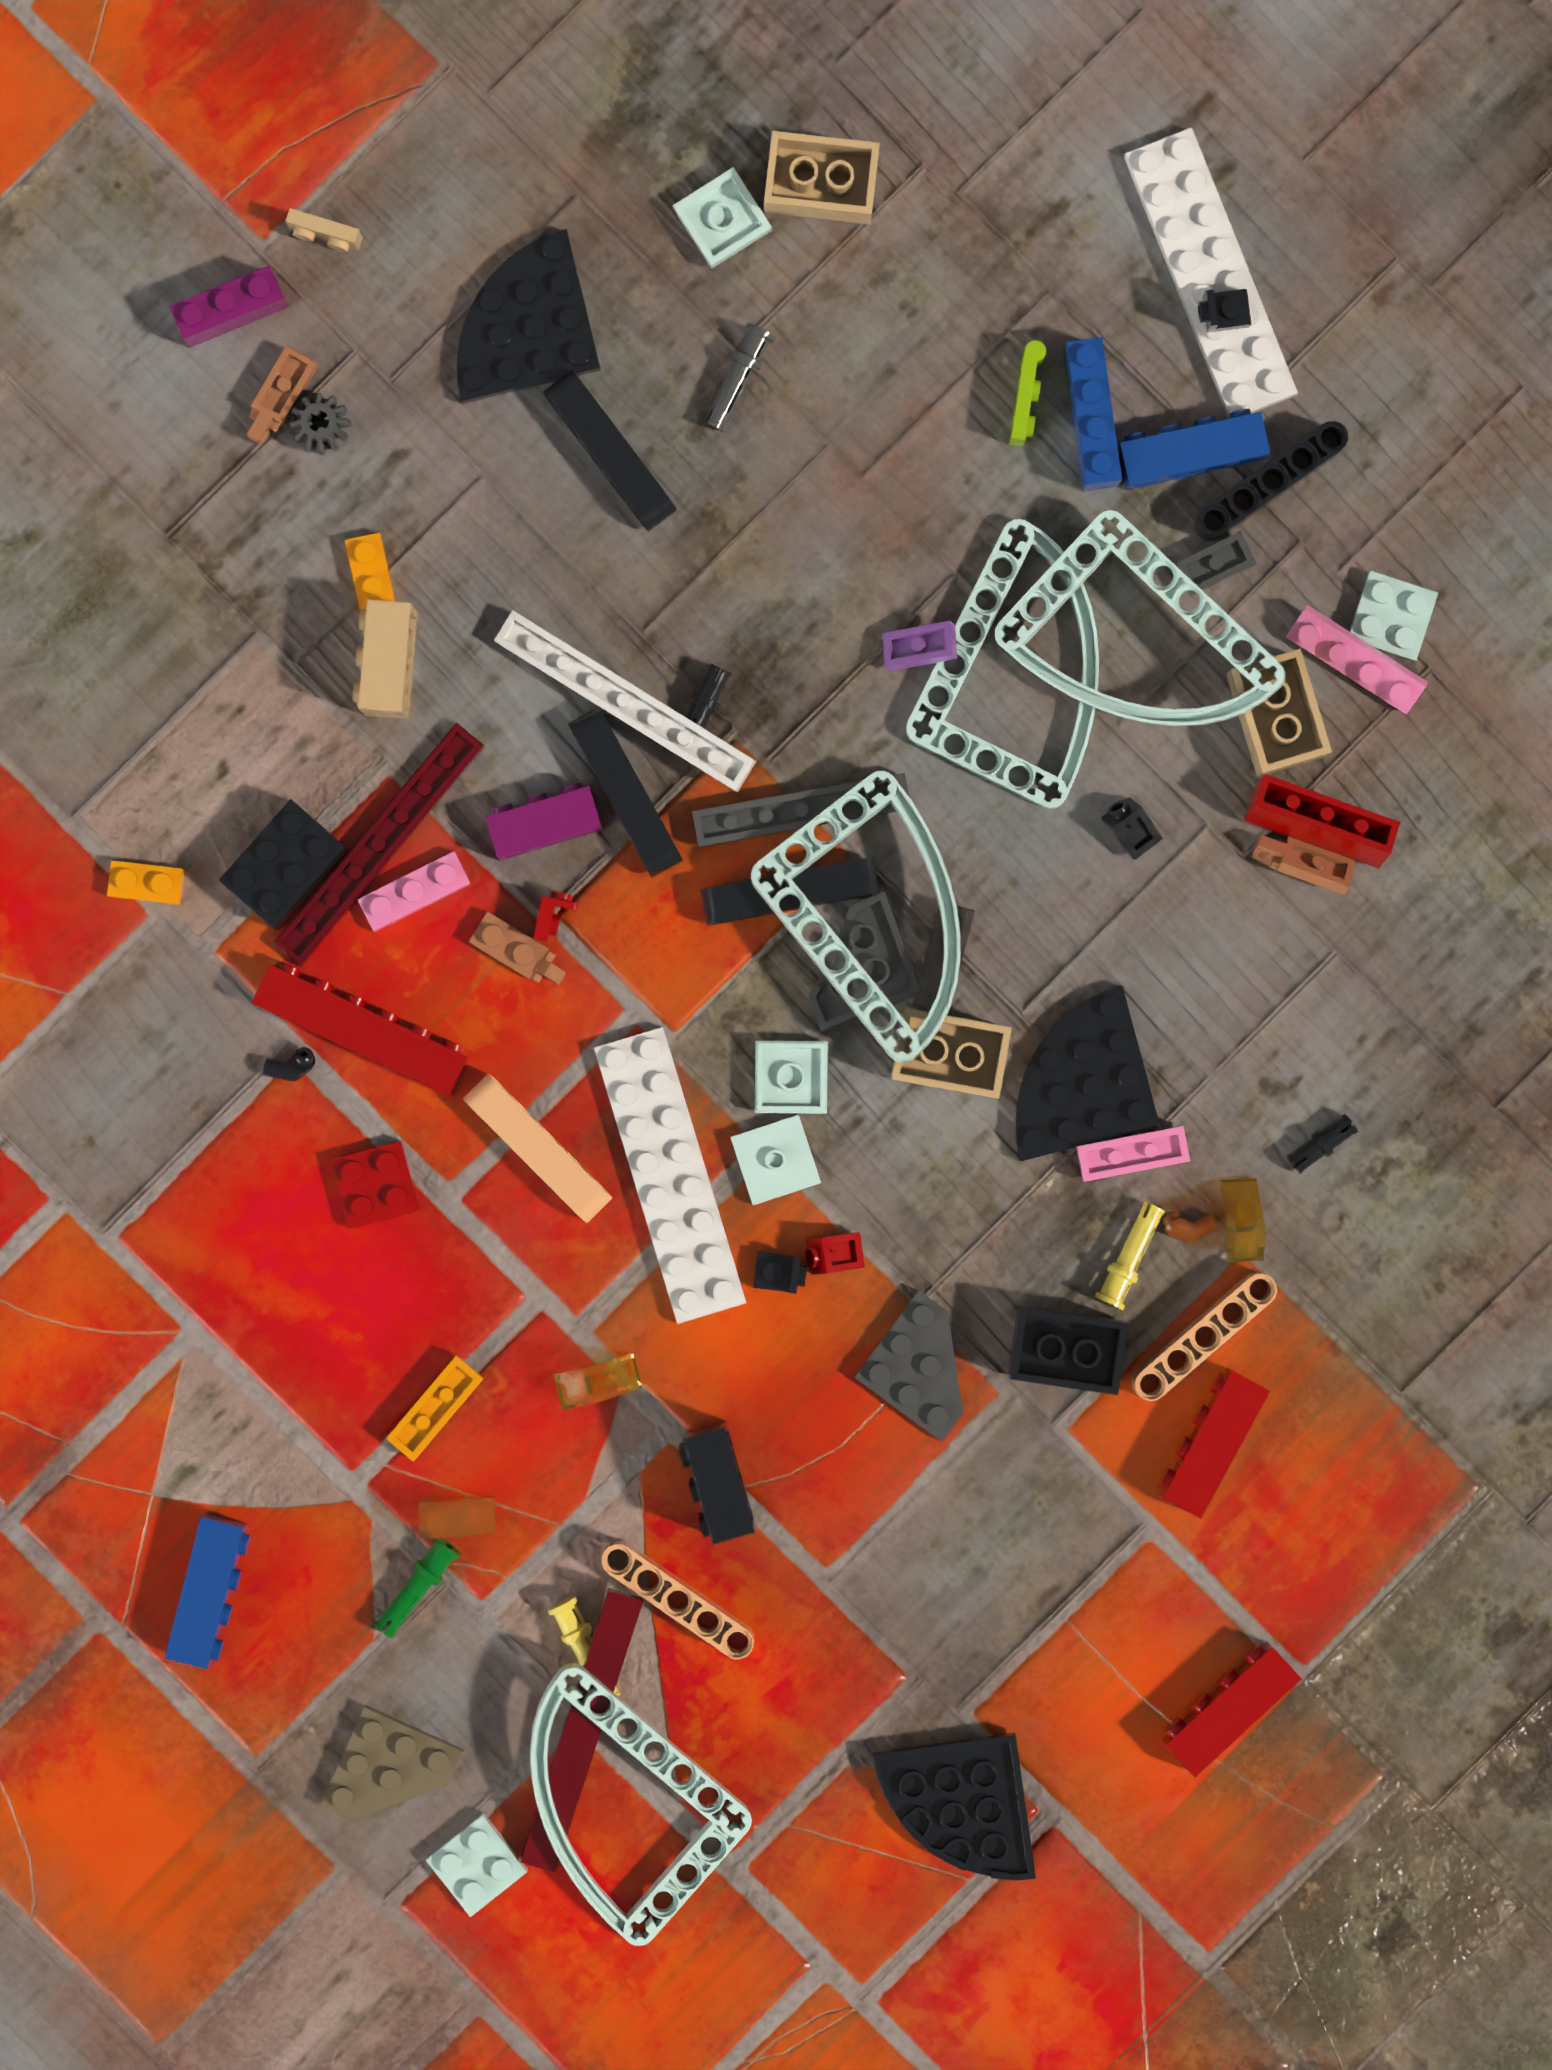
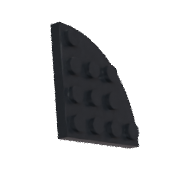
[457,229,601,404]
[1015,985,1160,1162]
[872,1732,1036,1880]

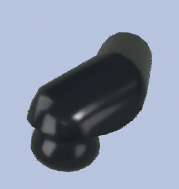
[263,1047,315,1082]

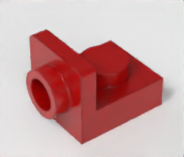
[533,891,579,943]
[805,1232,865,1275]

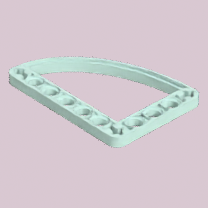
[994,510,1286,726]
[906,519,1099,809]
[751,771,960,1063]
[530,1663,752,1946]

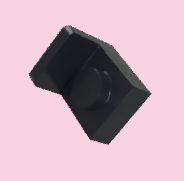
[1198,289,1251,333]
[1101,797,1163,860]
[753,1252,807,1294]

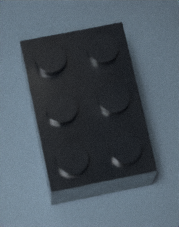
[219,799,350,930]
[1007,1305,1129,1395]
[678,1421,755,1545]

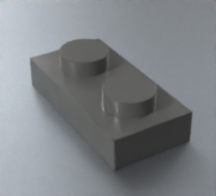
[1175,531,1256,597]

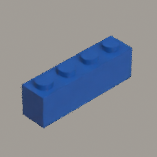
[1063,337,1122,491]
[1118,409,1271,491]
[165,1513,251,1669]

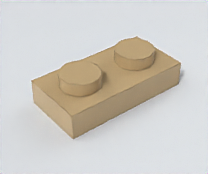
[286,208,363,252]

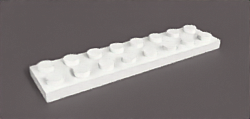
[1124,127,1298,419]
[594,1027,746,1324]

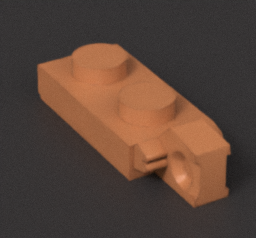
[246,345,319,446]
[1252,835,1356,895]
[469,911,567,985]

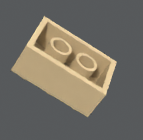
[764,131,880,224]
[353,600,418,720]
[1226,648,1332,777]
[890,1008,1012,1099]

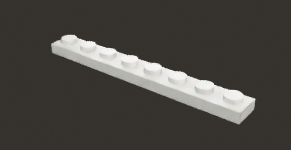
[494,610,756,792]

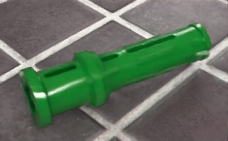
[374,1535,462,1638]

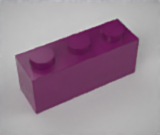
[170,265,289,348]
[485,782,603,861]

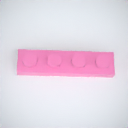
[1286,605,1428,715]

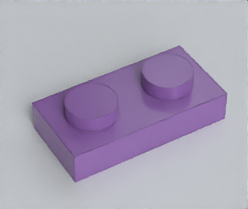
[882,620,957,671]

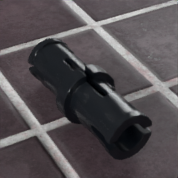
[686,663,732,728]
[1286,1113,1358,1174]

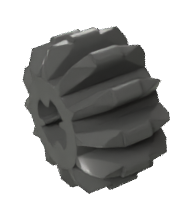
[289,393,352,456]

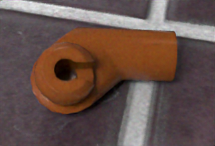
[1162,1211,1217,1242]

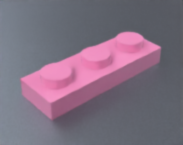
[357,851,471,932]
[1076,1126,1190,1182]

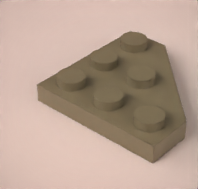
[320,1705,464,1821]

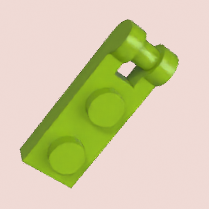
[1009,340,1046,447]

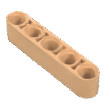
[463,1073,613,1223]
[1131,1272,1277,1401]
[602,1540,754,1659]

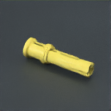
[1094,1201,1165,1311]
[547,1595,620,1696]

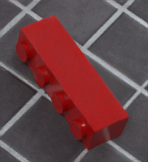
[1244,774,1400,869]
[1158,1368,1270,1519]
[1162,1642,1302,1777]

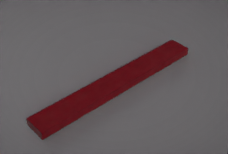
[273,722,485,967]
[520,1588,644,1872]

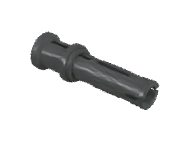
[702,323,776,432]

